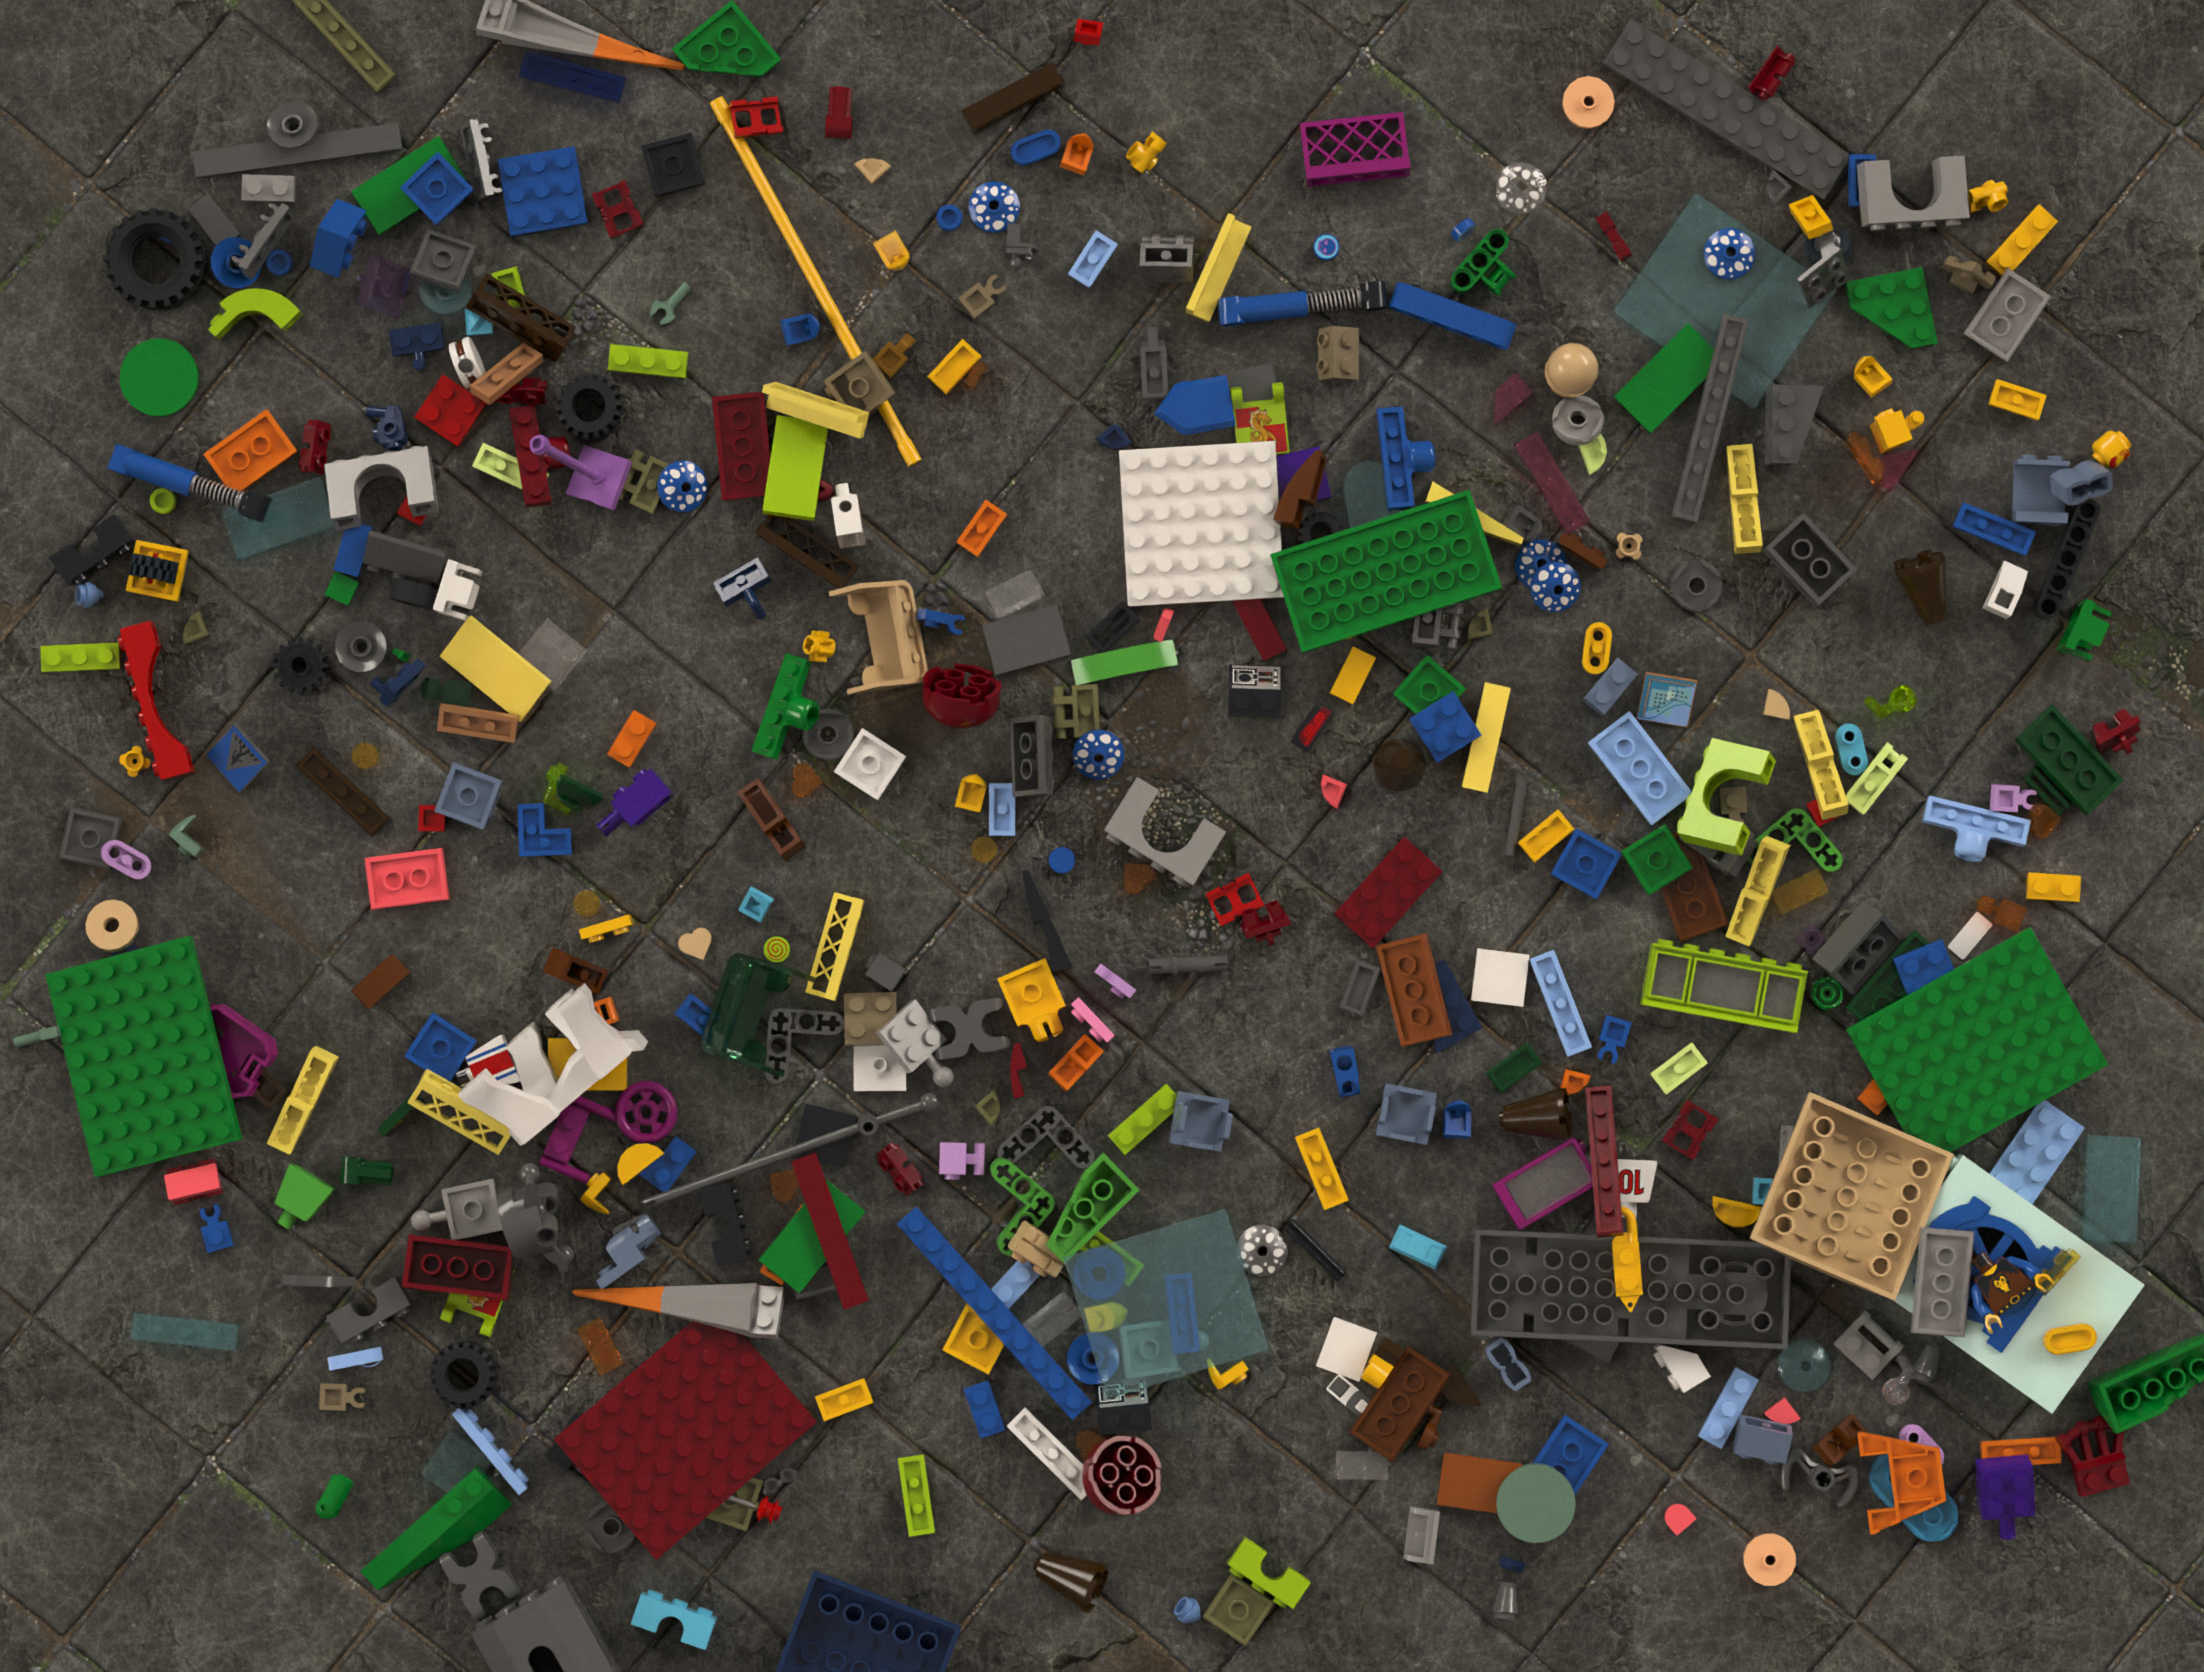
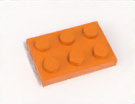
[203,409,298,492]

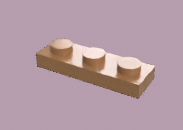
[470,343,543,405]
[437,703,519,743]

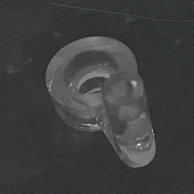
[1882,1351,1914,1405]

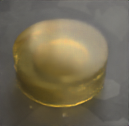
[352,743,379,769]
[971,836,997,863]
[574,890,601,917]

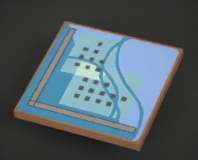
[1636,672,1698,728]

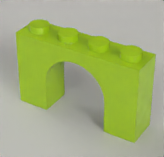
[1677,738,1776,856]

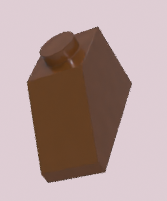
[543,947,608,994]

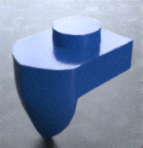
[780,314,820,346]
[1443,1100,1471,1139]

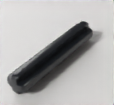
[1284,1219,1346,1281]

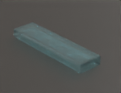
[131,1312,239,1351]

